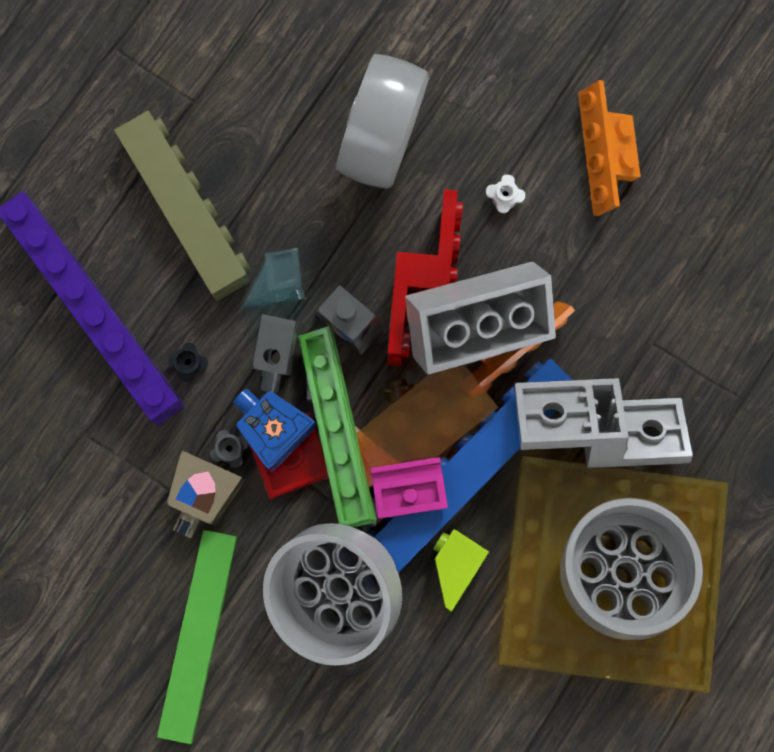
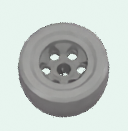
[336,54,430,189]

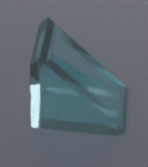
[241,248,306,309]

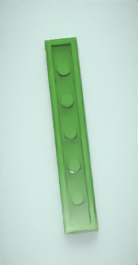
[298,326,377,528]
[157,530,238,744]

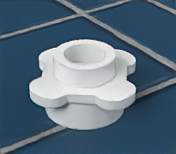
[486,175,525,213]

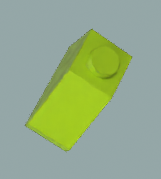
[433,529,489,611]

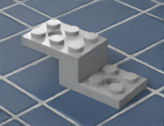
[514,378,693,468]

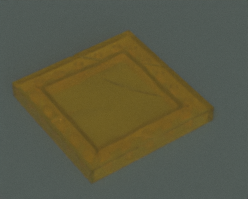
[497,456,728,693]

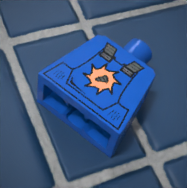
[233,389,317,472]

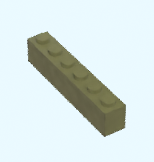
[114,111,251,302]

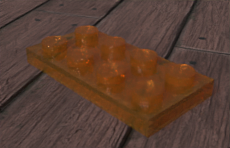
[357,365,498,468]

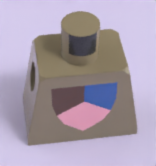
[167,451,245,538]

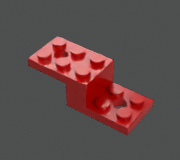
[388,189,463,366]

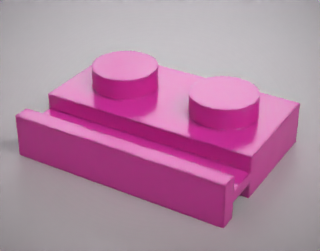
[370,457,448,519]

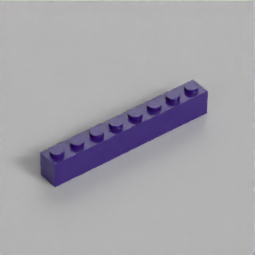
[0,191,185,426]

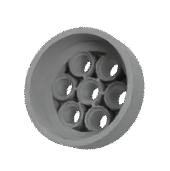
[560,498,703,640]
[263,523,402,666]

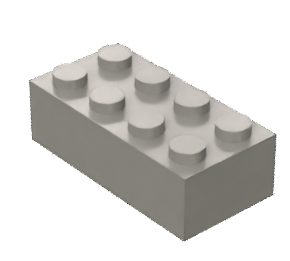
[405,262,556,375]

